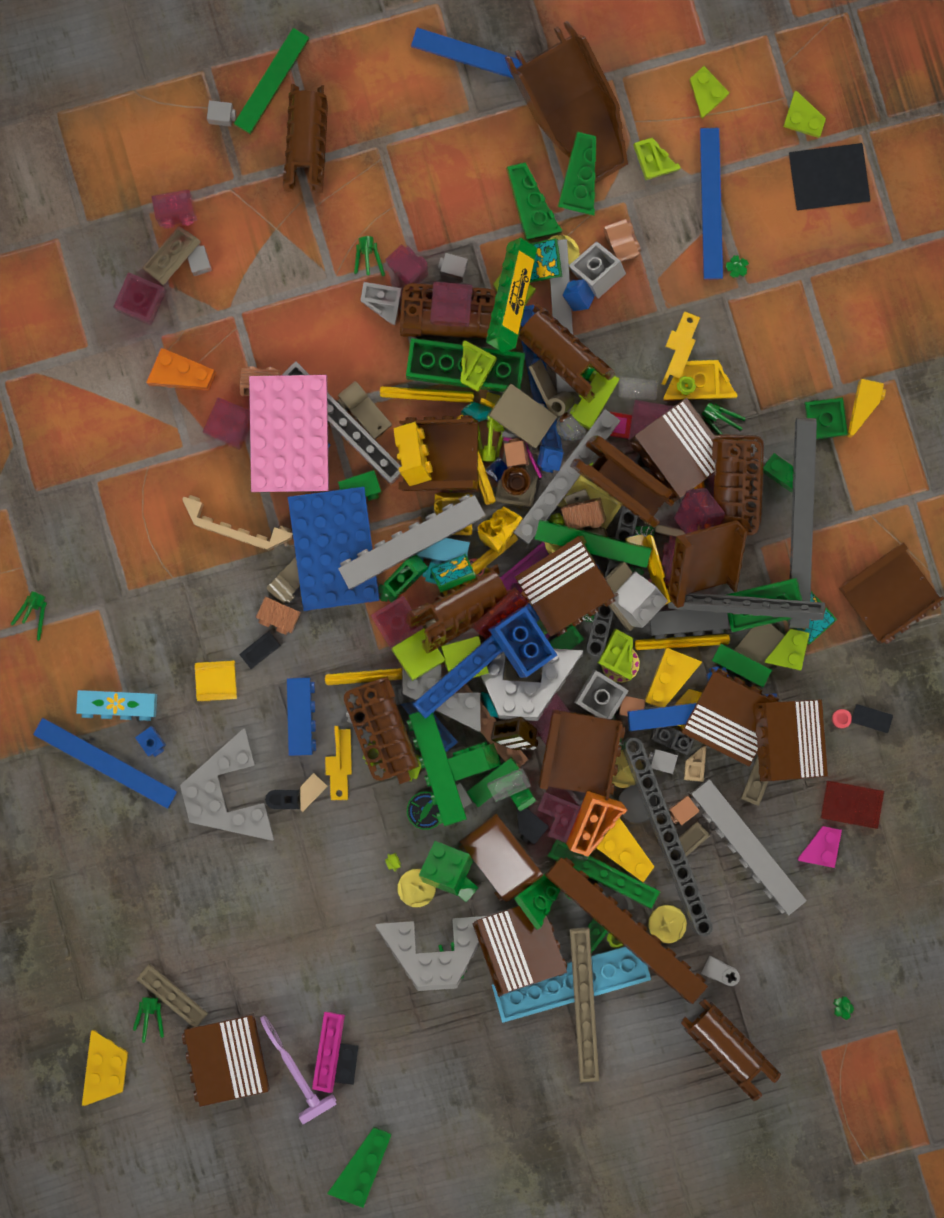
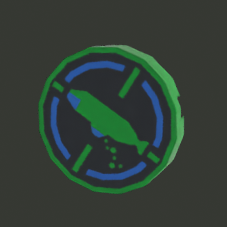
[407,791,440,830]

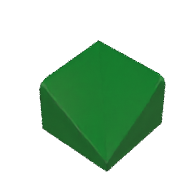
[458,876,479,902]

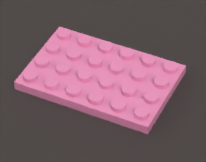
[249,375,329,492]

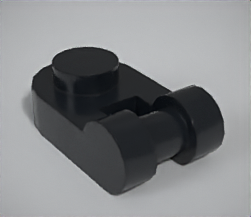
[265,790,300,809]

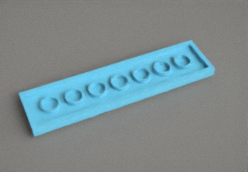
[492,946,651,1023]

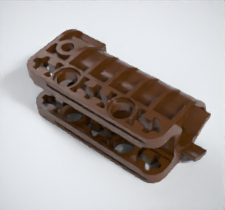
[283,84,328,193]
[400,283,496,339]
[519,303,616,403]
[712,434,764,535]
[570,435,674,528]
[406,564,515,653]
[344,676,420,784]
[681,999,781,1101]

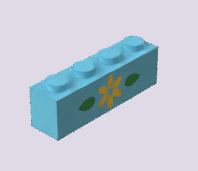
[76,690,157,721]

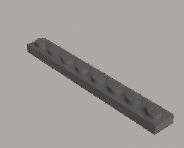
[668,593,826,620]

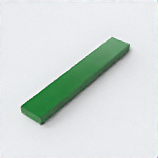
[234,28,309,135]
[535,519,652,568]
[548,839,660,909]

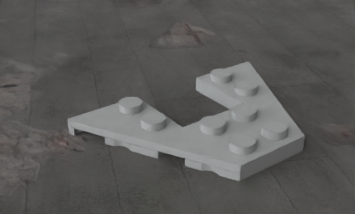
[402,625,481,732]
[481,649,583,721]
[180,728,274,841]
[376,916,487,991]

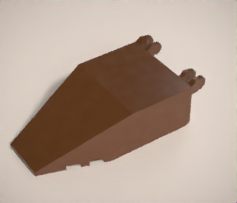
[505,21,628,183]

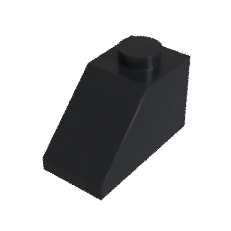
[517,808,549,845]

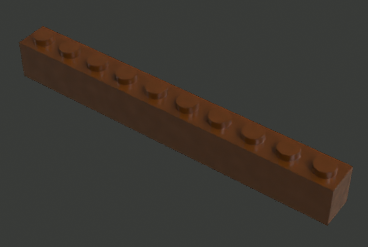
[544,857,708,1004]

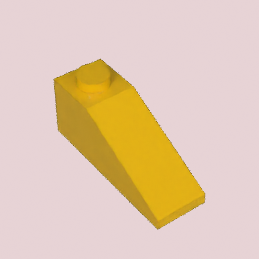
[847,379,886,438]

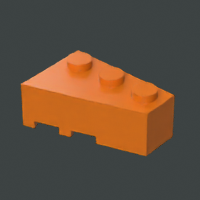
[146,348,216,391]
[566,791,627,856]

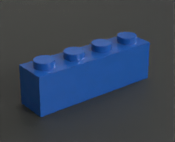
[287,678,316,756]

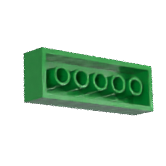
[406,338,525,392]

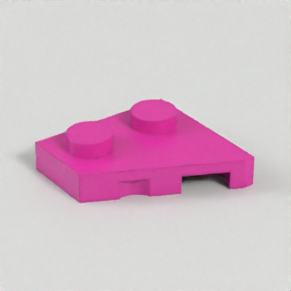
[797,826,842,868]

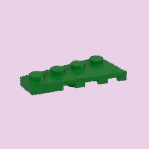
[557,131,596,216]
[506,162,563,241]
[327,1127,392,1208]

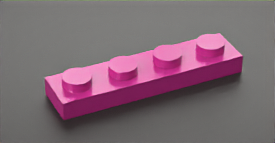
[312,1012,345,1093]

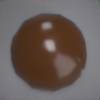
[501,466,531,496]

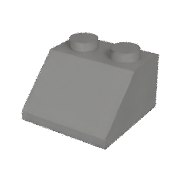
[569,241,626,298]
[614,572,668,628]
[574,670,629,719]

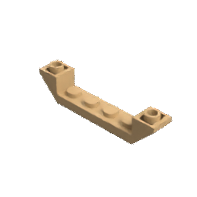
[183,495,293,551]

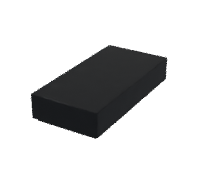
[239,631,281,670]
[851,704,893,733]

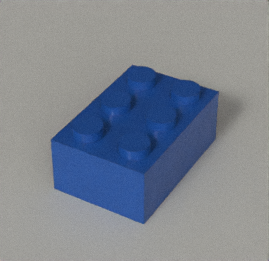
[489,607,558,678]

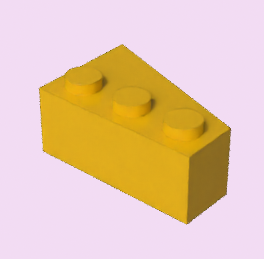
[394,422,433,486]
[645,648,702,707]
[596,817,654,882]

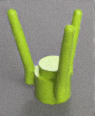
[478,417,505,462]

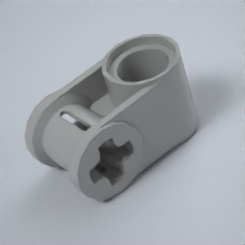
[701,956,740,986]

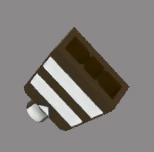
[491,717,538,751]

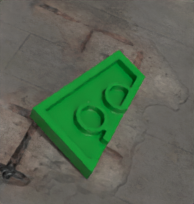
[514,872,561,930]

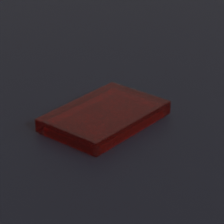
[472,587,529,639]
[820,781,884,829]

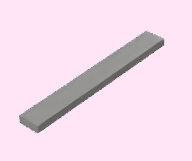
[550,239,576,393]

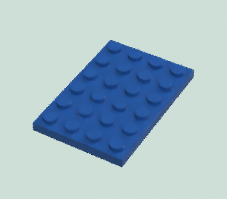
[288,487,380,611]

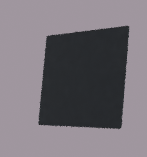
[789,143,871,211]

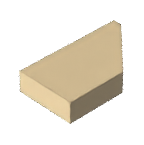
[684,746,706,782]
[300,773,328,812]

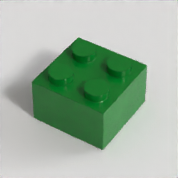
[448,741,501,781]
[419,841,473,896]

